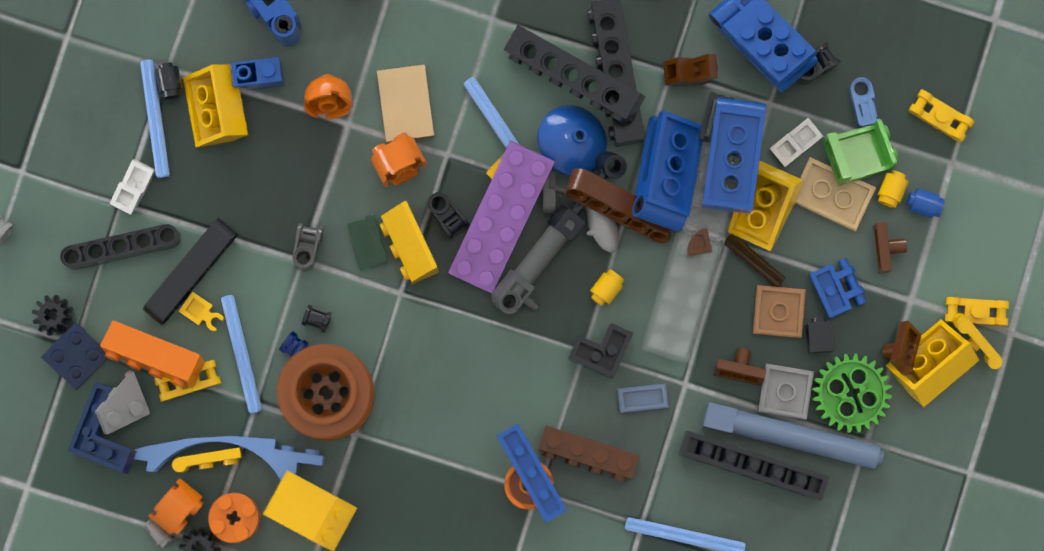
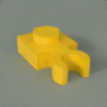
[178,291,225,332]

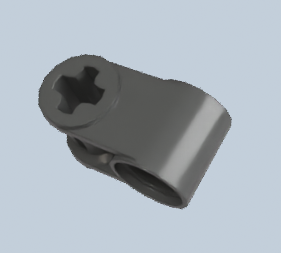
[292,222,324,271]

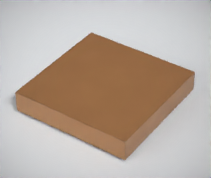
[753,285,806,338]

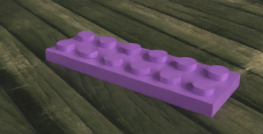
[448,140,555,293]

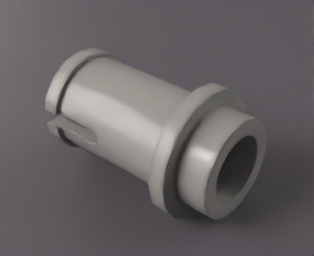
[142,519,174,549]

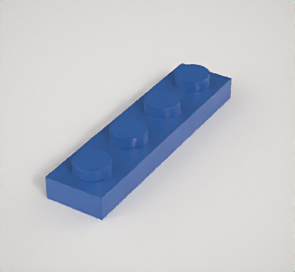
[496,423,567,523]

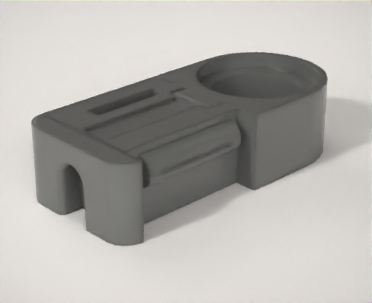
[543,169,556,214]

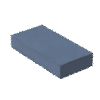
[617,383,669,413]

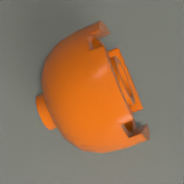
[304,74,353,119]

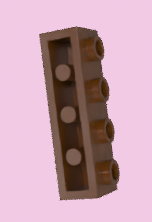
[538,426,640,482]

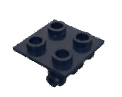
[41,322,107,389]

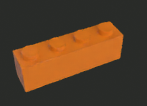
[100,320,205,388]

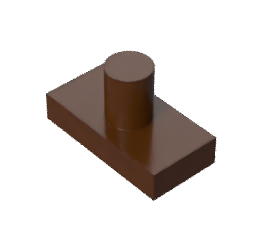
[873,222,907,274]
[882,321,922,376]
[713,348,766,386]

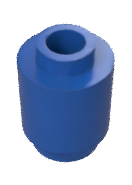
[907,188,945,218]

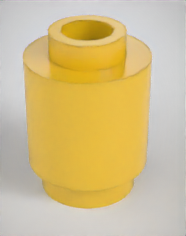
[878,170,909,208]
[590,269,625,306]

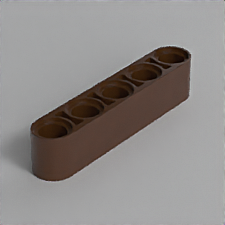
[566,168,672,243]

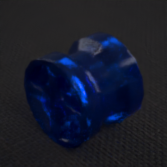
[279,331,309,359]

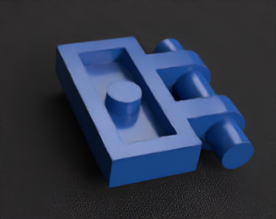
[809,258,866,318]

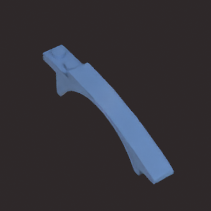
[134,436,325,480]

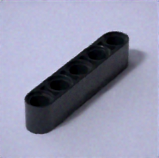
[143,218,238,325]
[60,224,181,270]

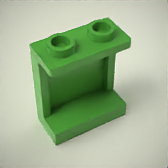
[822,119,898,186]

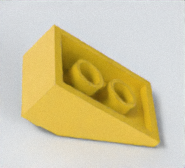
[727,161,804,251]
[263,470,357,551]

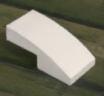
[770,118,824,167]
[110,159,155,215]

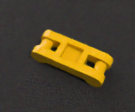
[908,89,975,143]
[945,297,1009,326]
[953,313,1003,369]
[154,360,222,402]

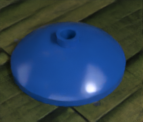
[537,105,607,176]

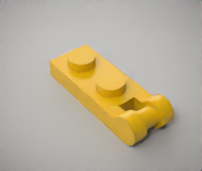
[172,448,244,473]

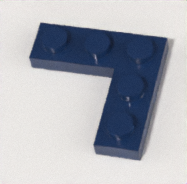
[68,382,137,474]

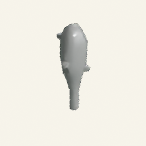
[584,206,619,253]

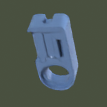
[849,77,880,128]

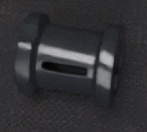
[302,305,332,333]

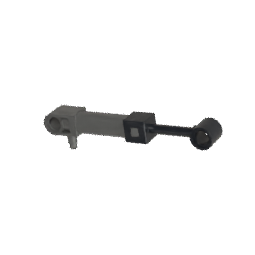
[491,151,627,314]

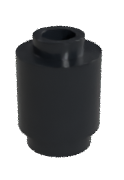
[154,62,183,99]

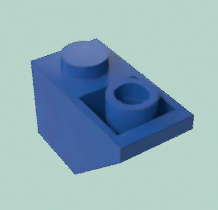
[231,57,284,89]

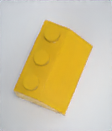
[183,64,248,148]
[379,201,439,284]
[886,319,979,407]

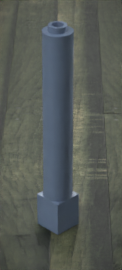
[702,402,884,469]

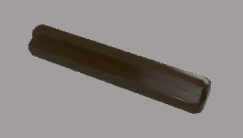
[724,234,785,287]

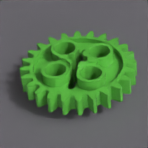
[812,353,892,433]

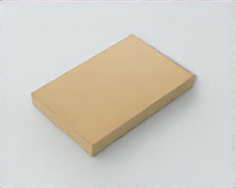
[377,64,434,143]
[795,157,876,232]

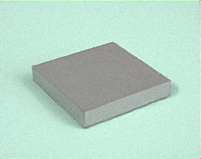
[758,363,814,420]

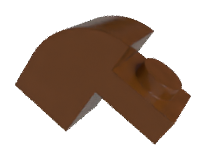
[663,54,718,86]

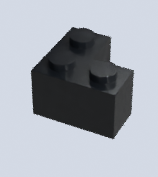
[568,323,633,379]

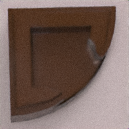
[687,228,712,257]

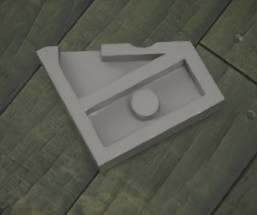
[95,370,150,435]

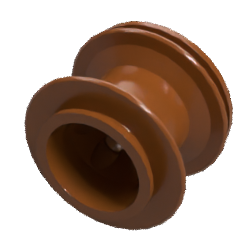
[277,344,375,441]

